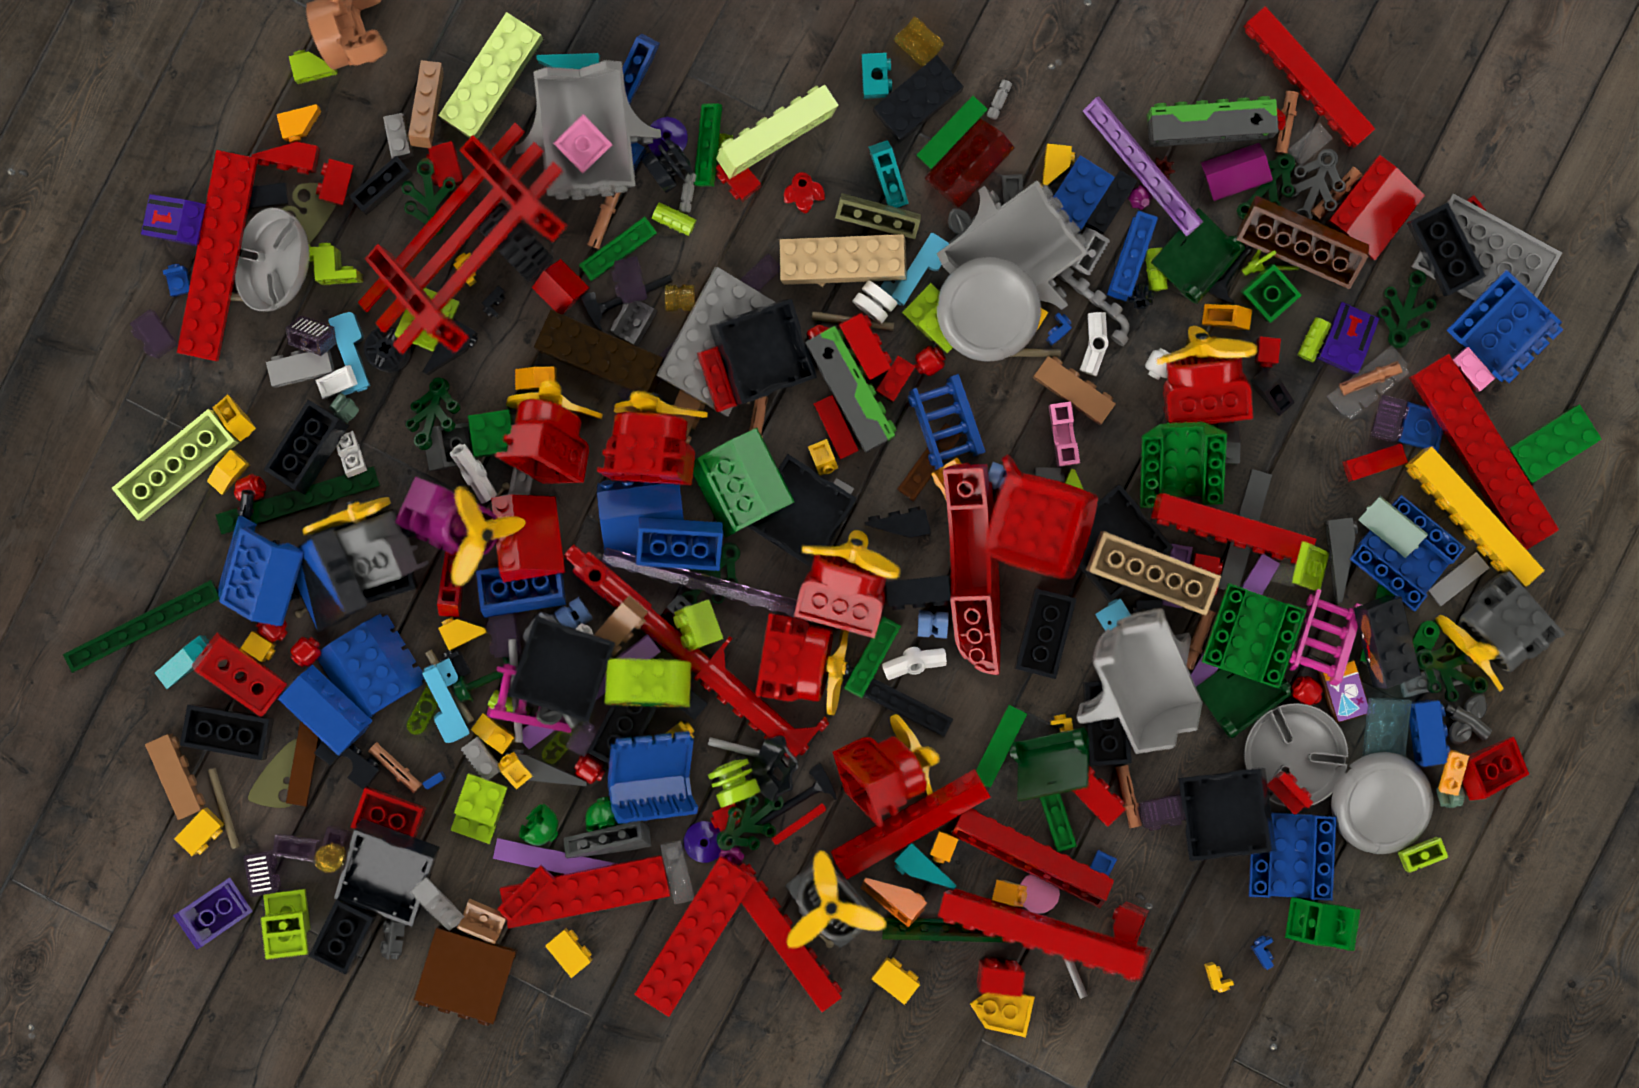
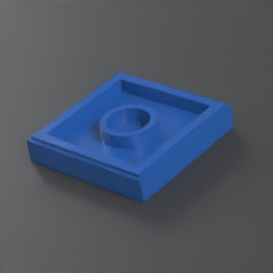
[1397,402,1443,452]

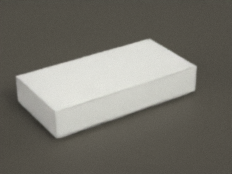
[316,365,358,399]

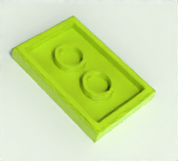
[1292,542,1330,591]

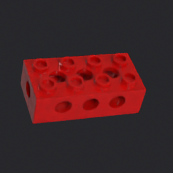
[191,632,287,718]

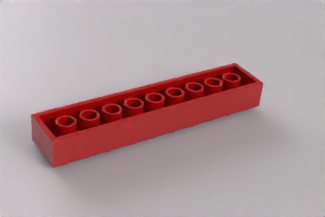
[1409,354,1559,550]
[938,888,1152,981]

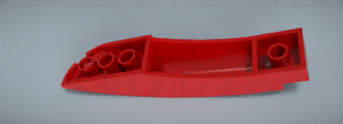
[943,463,1001,675]

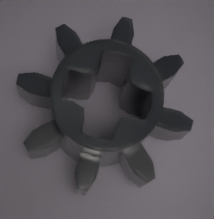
[1129,284,1154,309]

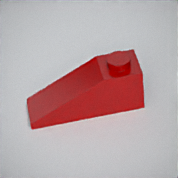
[1342,443,1408,482]
[437,551,464,617]

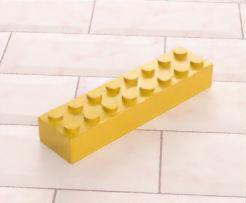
[1405,446,1544,587]

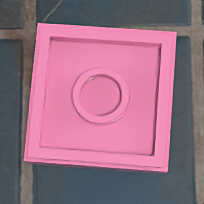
[553,114,613,174]

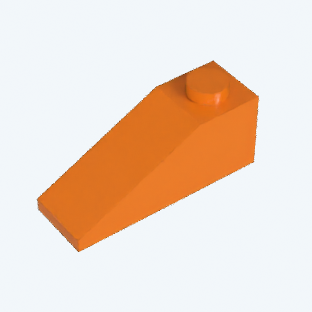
[861,878,927,927]

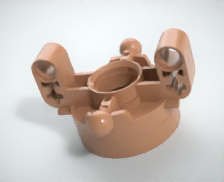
[306,0,388,70]

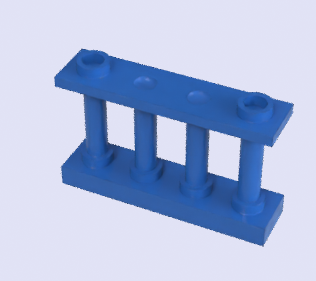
[1107,211,1158,302]
[908,374,986,470]

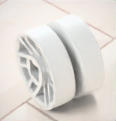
[852,280,898,324]

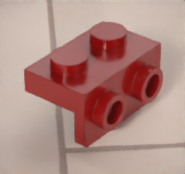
[1267,771,1314,815]

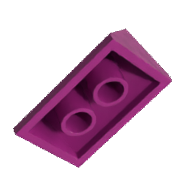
[1200,142,1273,201]

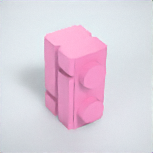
[1452,347,1495,393]

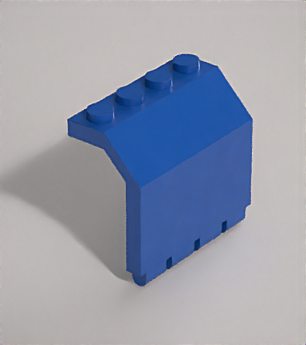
[597,480,684,566]
[608,731,698,823]

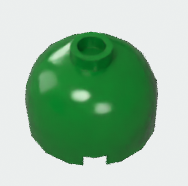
[585,797,626,832]
[519,804,558,846]

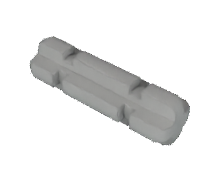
[987,80,1012,120]
[679,172,696,213]

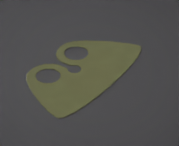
[282,183,336,244]
[248,739,313,808]

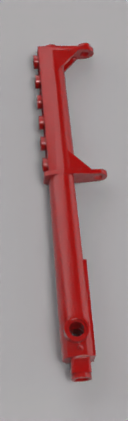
[563,544,829,759]

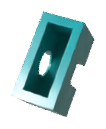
[861,53,892,99]

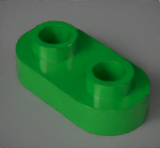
[1412,621,1440,660]

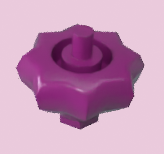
[1128,185,1153,210]
[719,845,744,865]

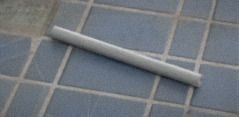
[508,639,523,743]

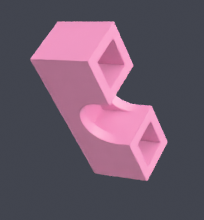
[1048,401,1080,467]

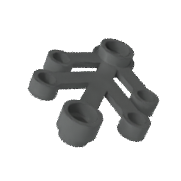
[1286,149,1346,220]

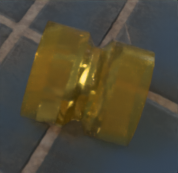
[665,284,695,312]
[315,843,347,873]

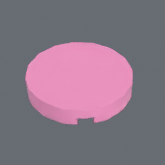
[1020,874,1060,914]

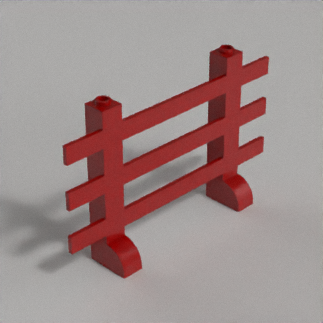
[358,123,566,354]

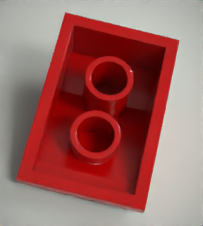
[1462,736,1529,801]
[1112,901,1149,944]

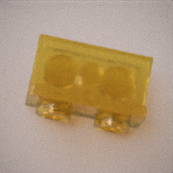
[893,17,944,67]

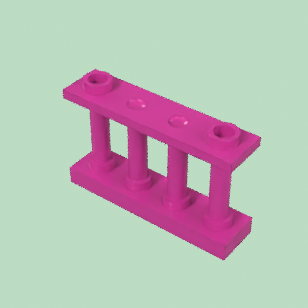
[1289,589,1361,686]
[487,664,572,733]

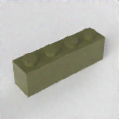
[835,193,921,239]

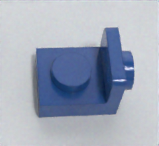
[163,264,190,297]
[1047,312,1072,346]
[1250,935,1274,970]

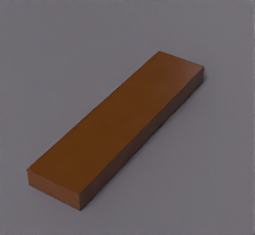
[897,423,962,502]
[286,721,319,807]

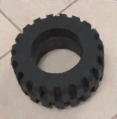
[477,203,553,282]

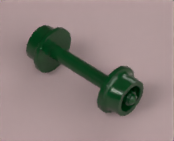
[453,656,520,703]

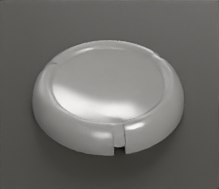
[235,208,309,311]
[937,257,1041,362]
[1244,704,1348,806]
[1331,752,1434,854]

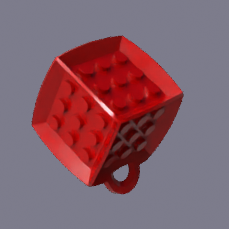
[985,455,1098,579]

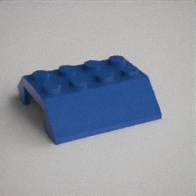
[1447,270,1564,383]
[318,614,425,718]

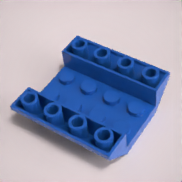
[1350,495,1466,612]
[218,516,304,626]
[1249,812,1336,901]

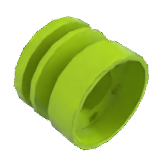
[708,758,761,807]

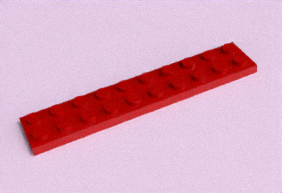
[177,150,258,361]

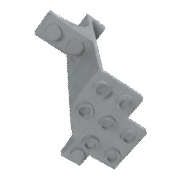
[515,60,661,200]
[937,180,1088,310]
[1077,609,1202,754]

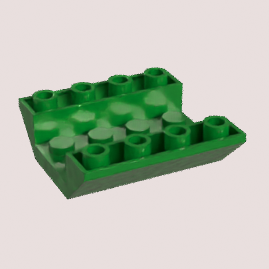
[1140,422,1227,508]
[693,428,794,538]
[1201,583,1306,689]

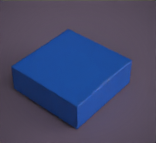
[422,771,446,790]
[1090,850,1117,876]

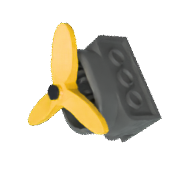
[302,497,429,590]
[1435,571,1565,692]
[785,851,886,948]

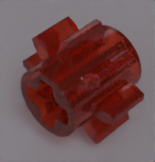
[1155,156,1175,180]

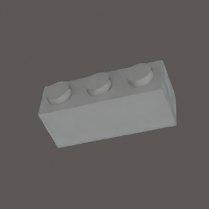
[266,345,335,388]
[411,877,465,931]

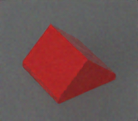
[532,259,590,315]

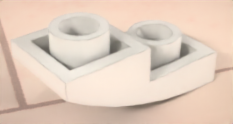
[336,431,367,478]

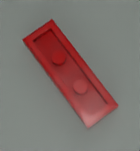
[697,346,737,412]
[814,395,859,460]
[771,802,826,845]
[497,865,556,924]

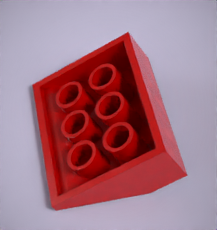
[1325,155,1425,261]
[491,494,565,583]

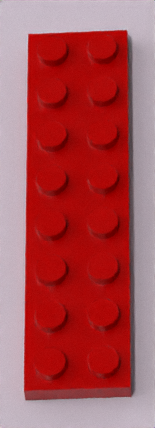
[499,855,671,929]
[634,855,756,1017]

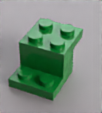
[1285,897,1361,951]

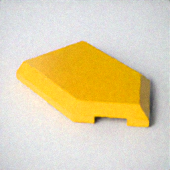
[970,993,1035,1037]

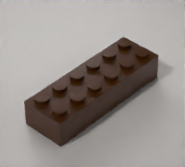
[1237,196,1369,289]

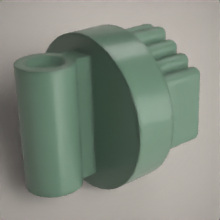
[329,393,359,423]
[1436,788,1465,808]

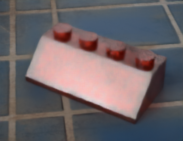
[925,118,1015,208]

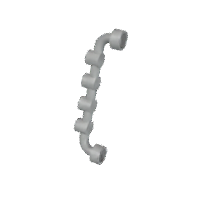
[1057,267,1129,346]

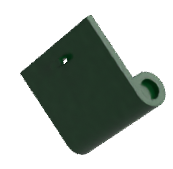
[1151,208,1245,304]
[1196,669,1292,739]
[1010,727,1089,801]

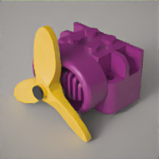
[395,477,526,585]

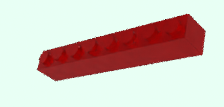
[1244,6,1375,149]
[1151,493,1317,565]
[831,769,991,879]
[951,808,1114,908]
[738,862,843,1012]

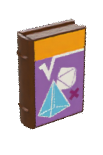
[1317,659,1371,723]

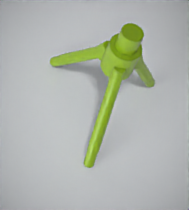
[1241,250,1299,276]

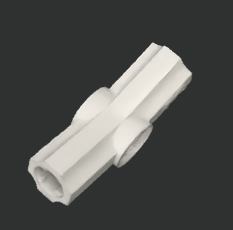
[1079,312,1108,376]
[450,444,497,504]
[882,647,947,680]

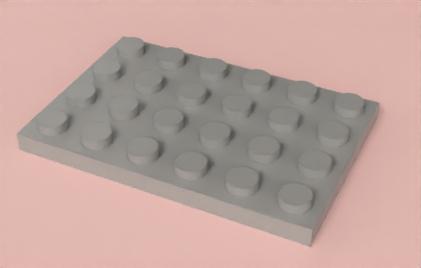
[1411,194,1562,301]
[656,267,775,416]

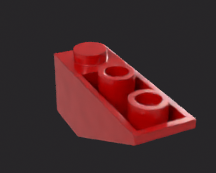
[251,142,321,175]

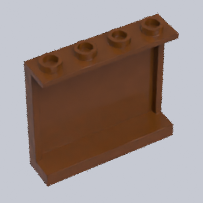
[414,926,518,1026]

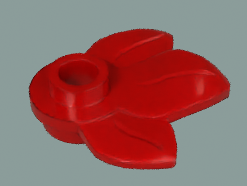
[784,172,825,213]

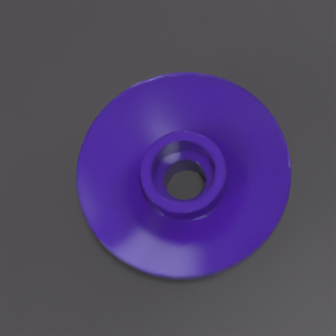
[648,117,688,156]
[684,821,721,863]

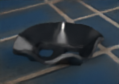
[751,735,798,802]

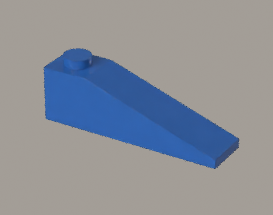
[622,34,660,104]

